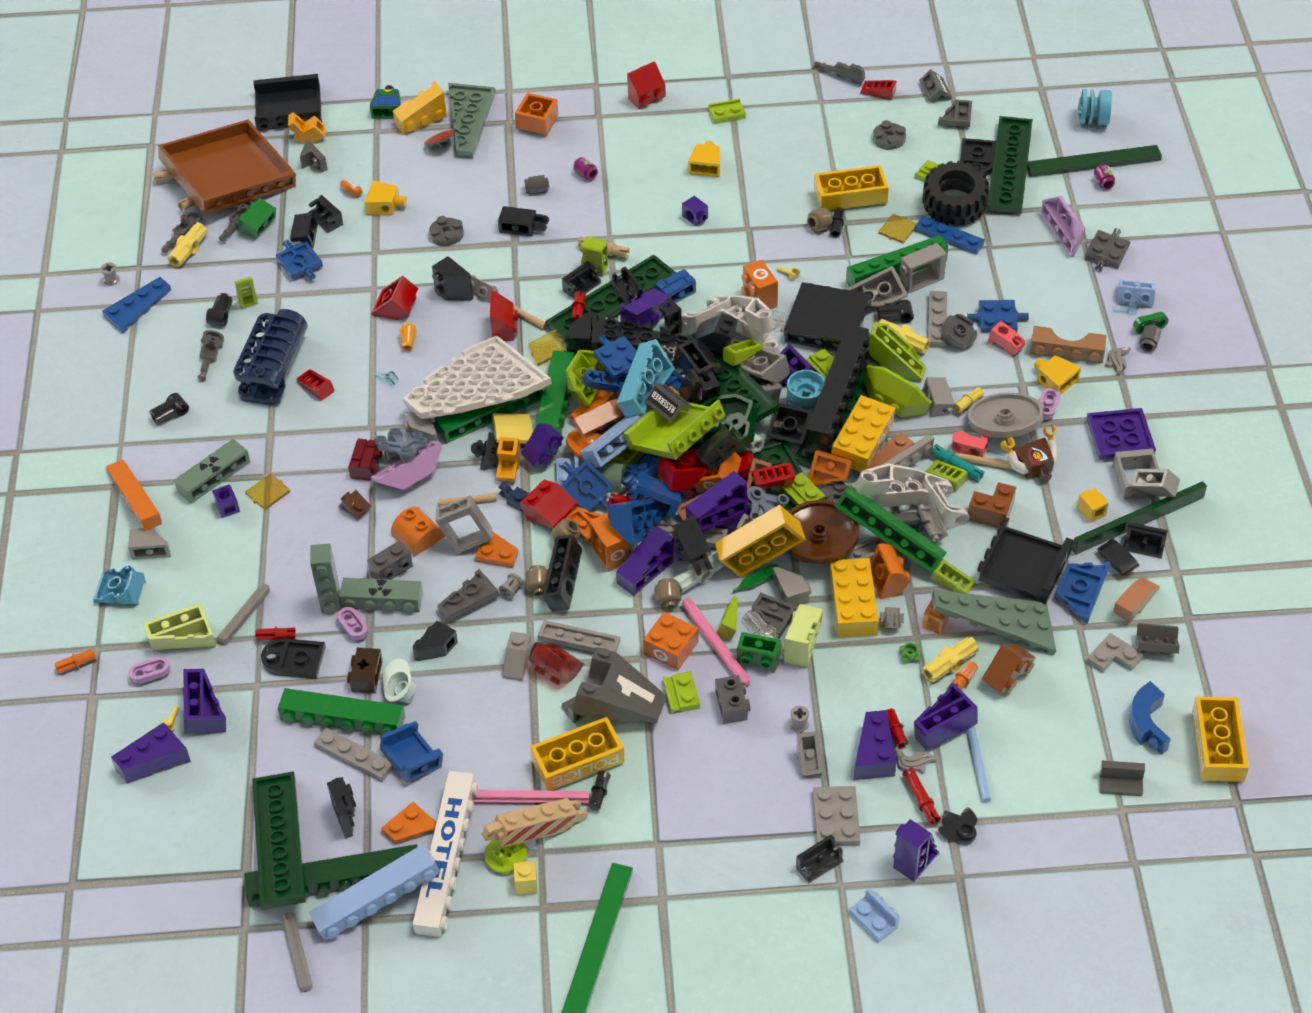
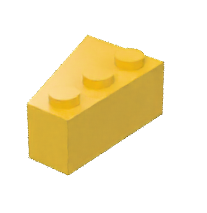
[393,81,447,134]

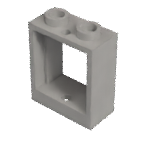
[900,243,947,294]
[1113,449,1159,499]
[435,495,492,553]

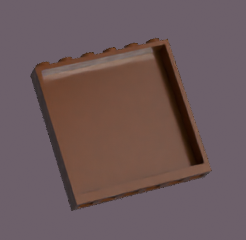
[158,119,296,215]

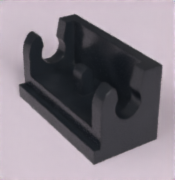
[308,195,343,233]
[290,212,318,248]
[562,261,601,299]
[611,266,643,305]
[659,297,682,336]
[699,372,720,405]
[696,426,742,471]
[1123,522,1168,559]
[796,835,844,883]

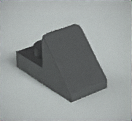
[300,140,328,172]

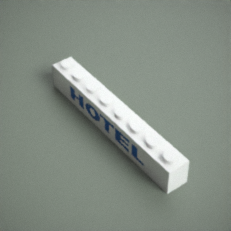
[412,771,478,937]

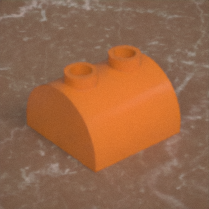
[391,506,445,557]
[870,544,910,600]

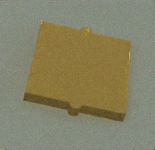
[878,214,917,244]
[528,329,566,366]
[245,473,291,510]

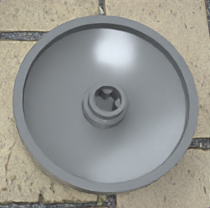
[968,393,1044,438]

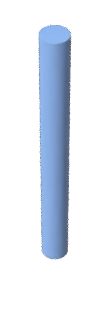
[967,728,991,803]

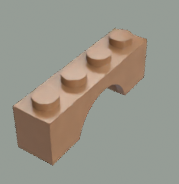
[1030,326,1107,363]

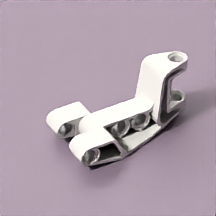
[682,296,780,353]
[855,463,970,530]

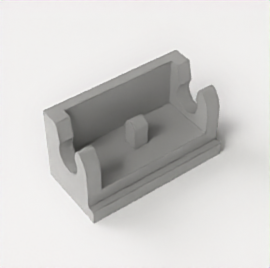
[922,377,955,417]

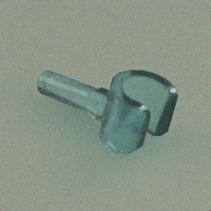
[1113,301,1139,316]
[374,371,399,386]

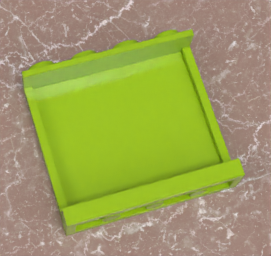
[623,391,726,460]

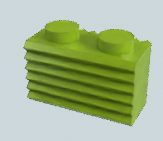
[580,236,608,276]

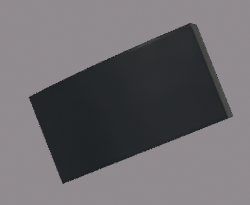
[1097,538,1139,576]

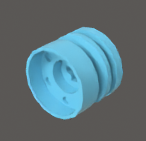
[1078,89,1112,126]
[786,370,825,411]

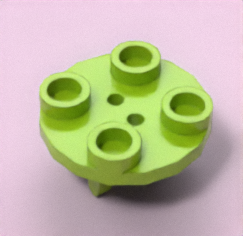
[484,839,528,876]

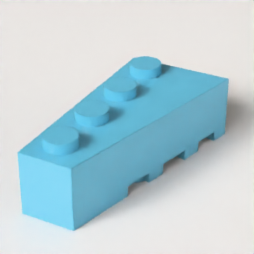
[617,339,675,418]

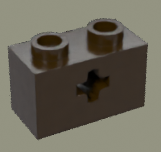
[347,647,383,694]

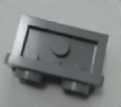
[1135,623,1180,655]

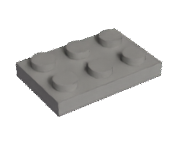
[813,786,860,846]

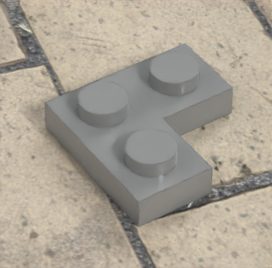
[1086,633,1144,673]

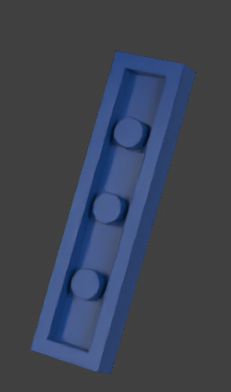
[914,216,985,255]

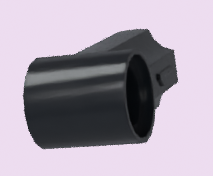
[206,293,233,326]
[877,299,914,323]
[149,393,189,424]

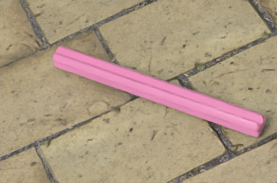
[682,598,751,687]
[472,790,590,804]

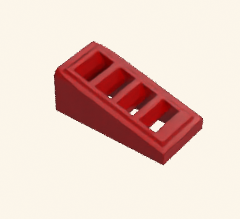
[861,80,897,100]
[296,369,335,400]
[751,463,795,488]

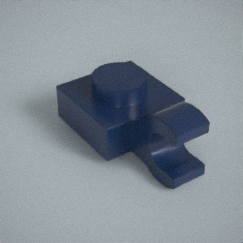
[498,482,529,512]

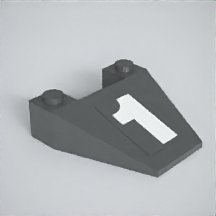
[573,647,667,723]

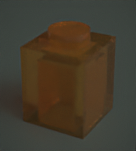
[922,599,949,634]

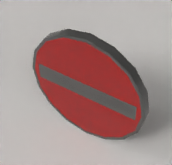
[424,130,455,149]

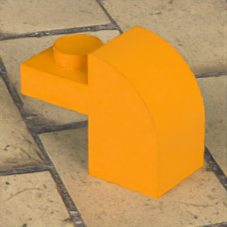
[288,112,326,144]
[496,437,520,482]

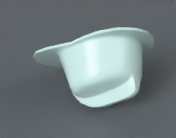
[383,658,416,703]

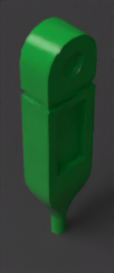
[733,564,780,592]

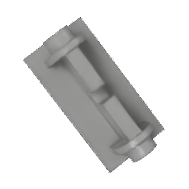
[471,275,498,303]
[917,502,948,544]

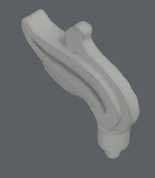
[1105,347,1131,375]
[894,747,937,774]

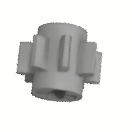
[880,607,904,628]

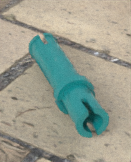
[930,444,985,482]

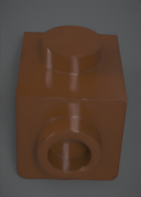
[338,490,371,520]

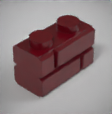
[348,438,383,481]

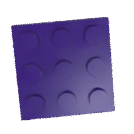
[1086,408,1156,460]

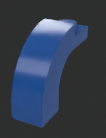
[1129,681,1171,754]

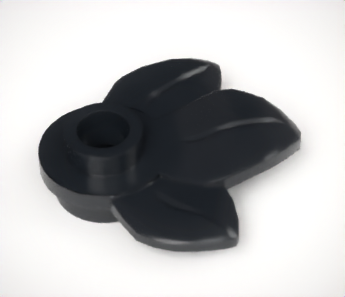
[938,807,977,843]

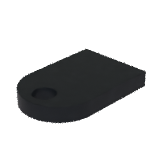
[960,138,996,176]
[261,638,326,679]

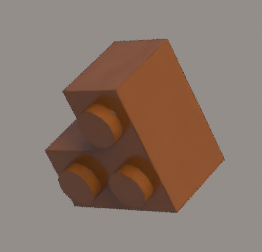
[968,482,1017,528]
[981,644,1036,693]

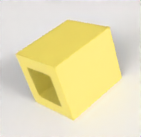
[514,861,538,895]

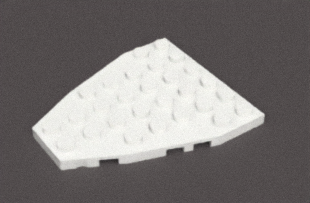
[403,335,552,419]

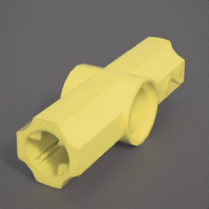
[168,222,208,267]
[879,319,931,354]
[922,637,979,683]

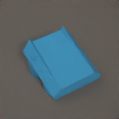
[93,565,146,604]

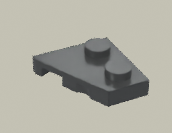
[938,99,972,127]
[752,592,796,639]

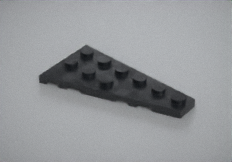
[591,312,693,351]

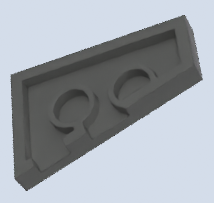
[437,569,499,622]

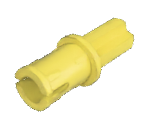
[953,387,984,414]

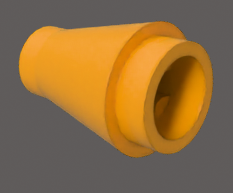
[399,323,417,351]

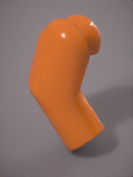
[340,180,363,197]

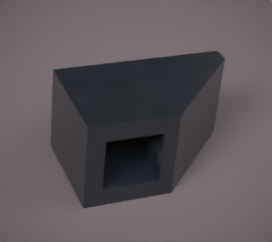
[412,620,458,661]

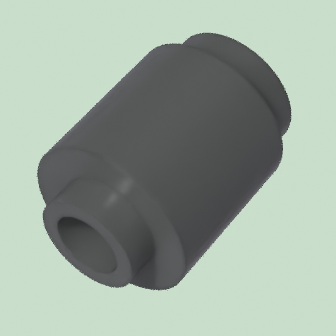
[524,175,550,194]
[1139,325,1161,352]

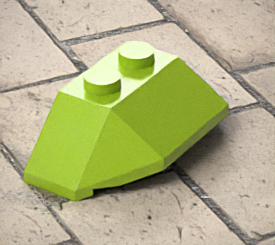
[869,322,926,381]
[566,350,606,407]
[863,365,932,417]

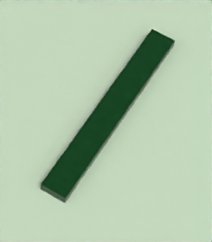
[1027,145,1162,177]
[1072,481,1207,555]

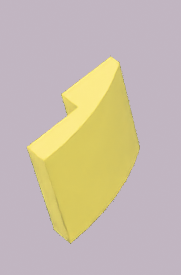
[492,413,533,444]

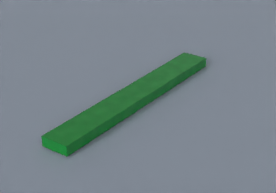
[561,863,633,1013]

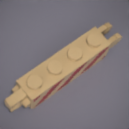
[481,798,588,847]

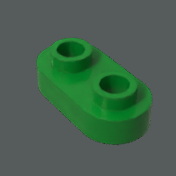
[1133,312,1169,334]

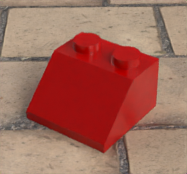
[627,61,666,109]
[371,276,419,320]
[490,291,518,341]
[658,449,710,492]
[520,479,578,529]

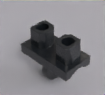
[471,432,499,470]

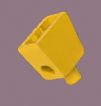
[688,141,720,177]
[364,181,407,215]
[1034,356,1081,395]

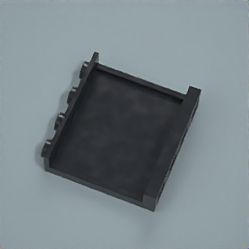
[253,74,322,131]
[784,282,871,351]
[977,518,1074,604]

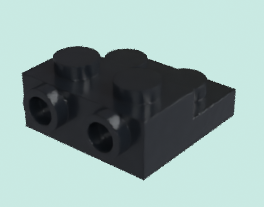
[327,777,356,839]

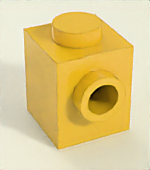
[1077,488,1109,523]

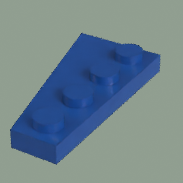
[102,277,171,334]

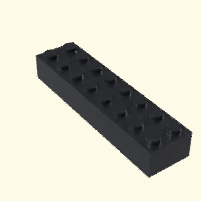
[805,324,870,456]

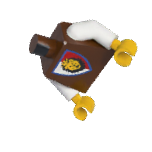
[1001,425,1058,482]

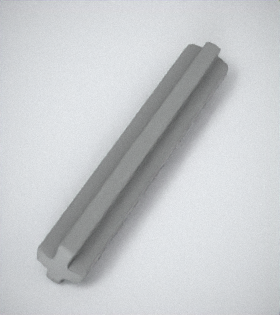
[217,583,270,644]
[282,912,313,991]

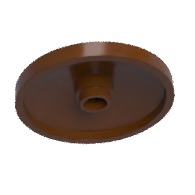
[787,500,859,564]

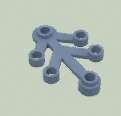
[375,428,427,460]
[747,486,789,522]

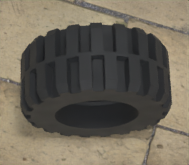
[922,161,989,226]

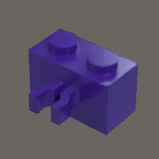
[780,344,819,385]
[520,423,564,468]

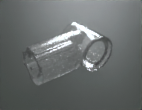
[742,610,779,639]

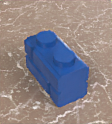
[655,269,696,302]

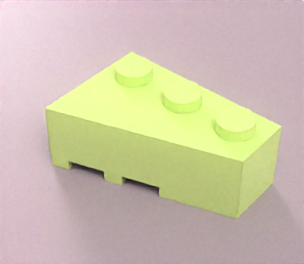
[143,603,216,650]
[781,604,823,668]

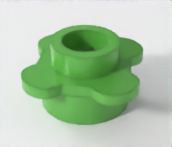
[899,642,921,662]

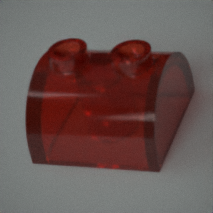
[529,642,584,685]

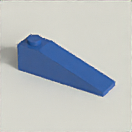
[608,498,666,544]

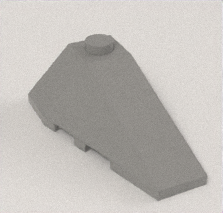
[846,266,908,308]
[730,338,790,383]

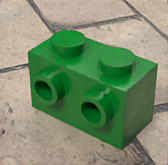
[238,197,276,240]
[737,632,781,670]

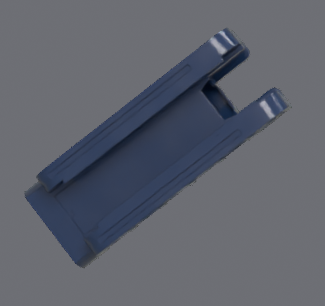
[233,309,308,405]

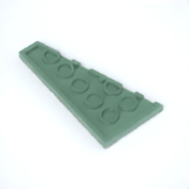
[448,83,496,157]
[931,590,1056,655]

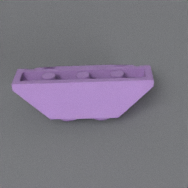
[1041,196,1085,257]
[371,441,442,490]

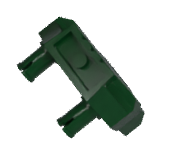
[691,394,758,454]

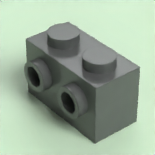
[367,540,413,580]
[715,675,751,724]

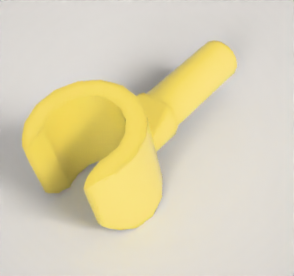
[777,266,800,281]
[162,706,179,731]

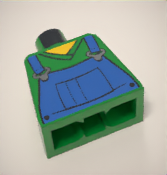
[370,85,401,119]

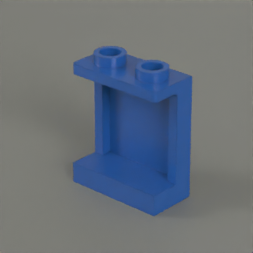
[629,472,681,519]
[380,721,443,783]

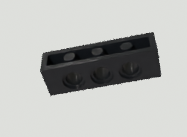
[542,534,582,612]

